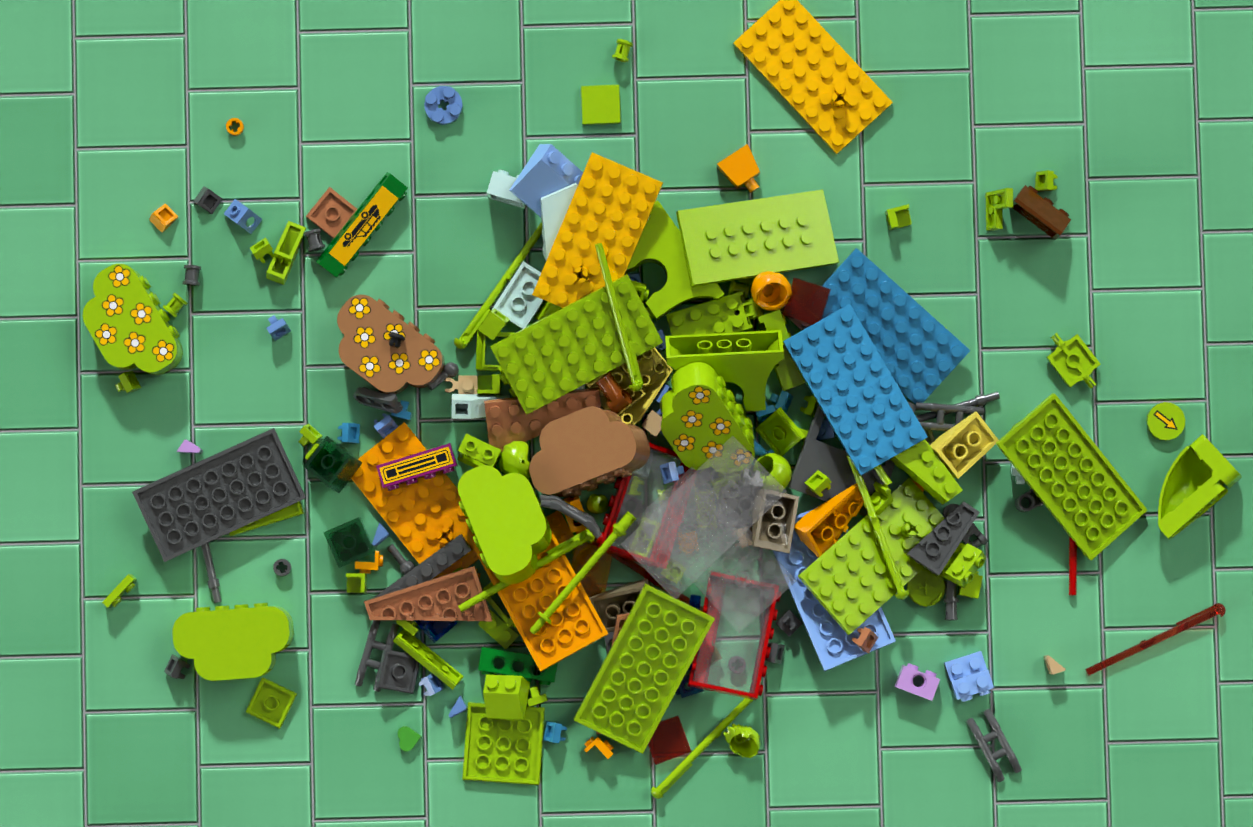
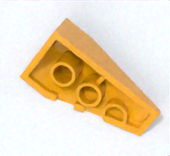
[794,483,864,557]

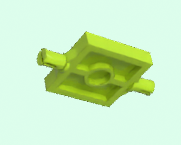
[1046,333,1101,389]

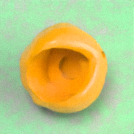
[751,271,792,311]

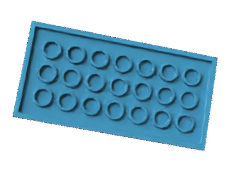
[805,248,971,405]
[783,304,928,476]

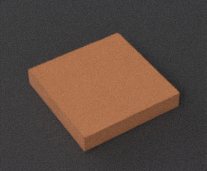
[306,187,357,239]

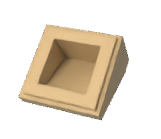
[641,410,663,437]
[1043,655,1066,675]

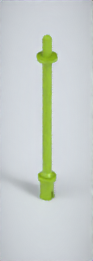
[530,511,637,634]

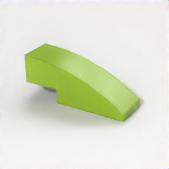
[266,221,306,285]

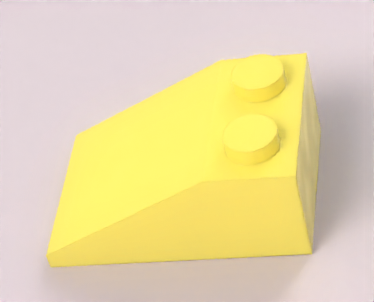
[930,412,999,479]

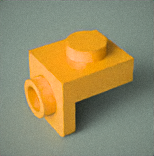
[355,551,384,574]
[584,736,614,759]

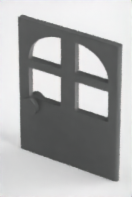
[788,402,916,517]

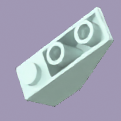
[452,394,510,419]

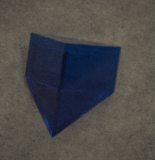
[415,620,458,643]

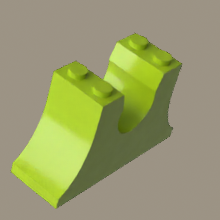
[625,200,724,322]
[665,330,784,412]

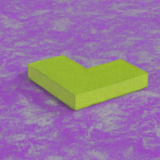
[985,188,1013,231]

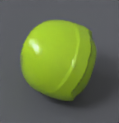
[587,494,609,514]

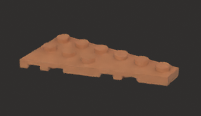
[484,388,601,452]
[364,566,493,622]

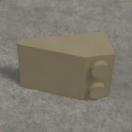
[752,489,799,554]
[589,579,650,632]

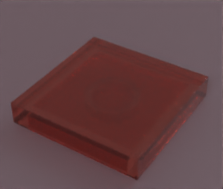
[783,278,831,324]
[648,715,691,765]

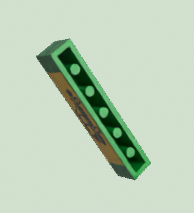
[316,172,408,278]

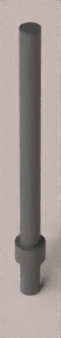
[916,392,1000,422]
[201,543,222,603]

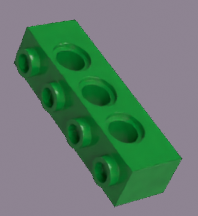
[478,647,558,685]

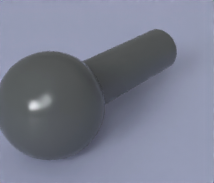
[428,362,459,391]
[387,544,415,575]

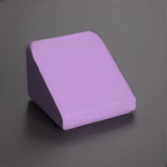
[177,440,203,453]

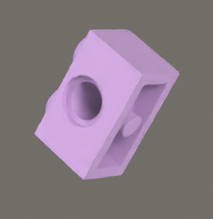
[894,663,940,701]

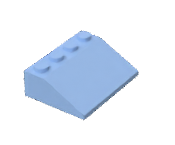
[509,144,583,218]

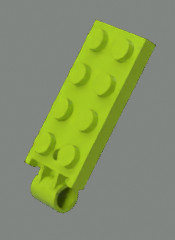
[666,291,764,336]

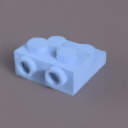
[944,651,994,702]

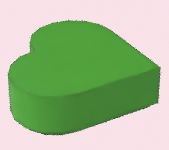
[398,726,421,751]

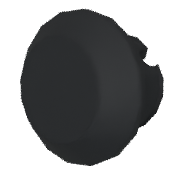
[388,332,405,348]

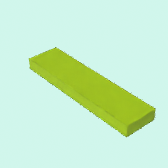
[393,629,464,690]

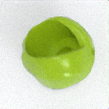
[499,441,531,479]
[753,453,792,492]

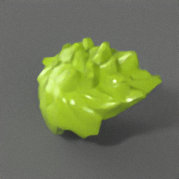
[723,723,760,758]

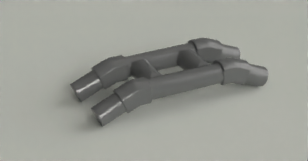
[916,402,985,431]
[539,495,602,539]
[355,620,399,692]
[966,709,1022,782]

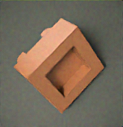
[852,627,878,653]

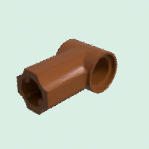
[596,373,632,414]

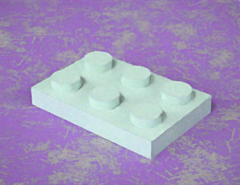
[492,261,544,329]

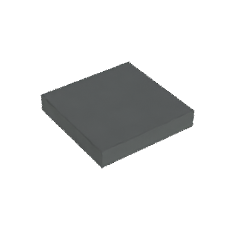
[376,649,420,694]

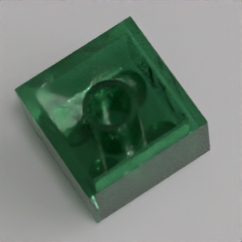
[304,436,363,493]
[323,517,375,568]

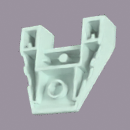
[541,183,578,260]

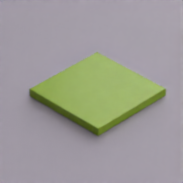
[462,702,545,785]

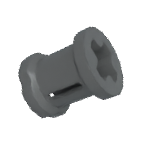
[304,229,325,252]
[182,265,201,286]

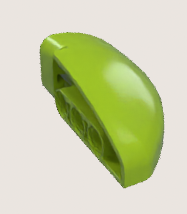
[1158,434,1242,539]

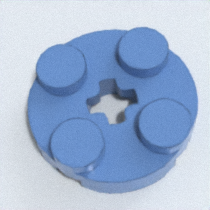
[424,86,463,125]

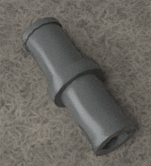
[943,581,959,620]

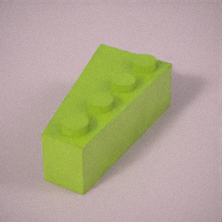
[756,309,805,391]
[890,439,963,505]

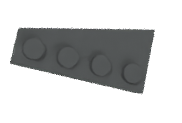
[906,502,980,576]

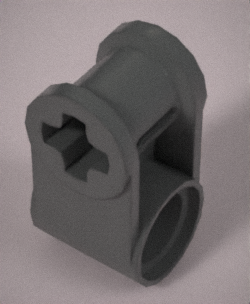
[1015,489,1044,512]

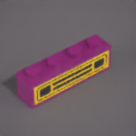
[376,443,458,491]

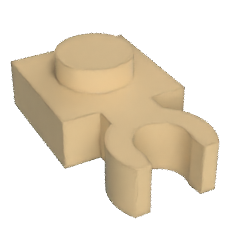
[445,376,478,394]

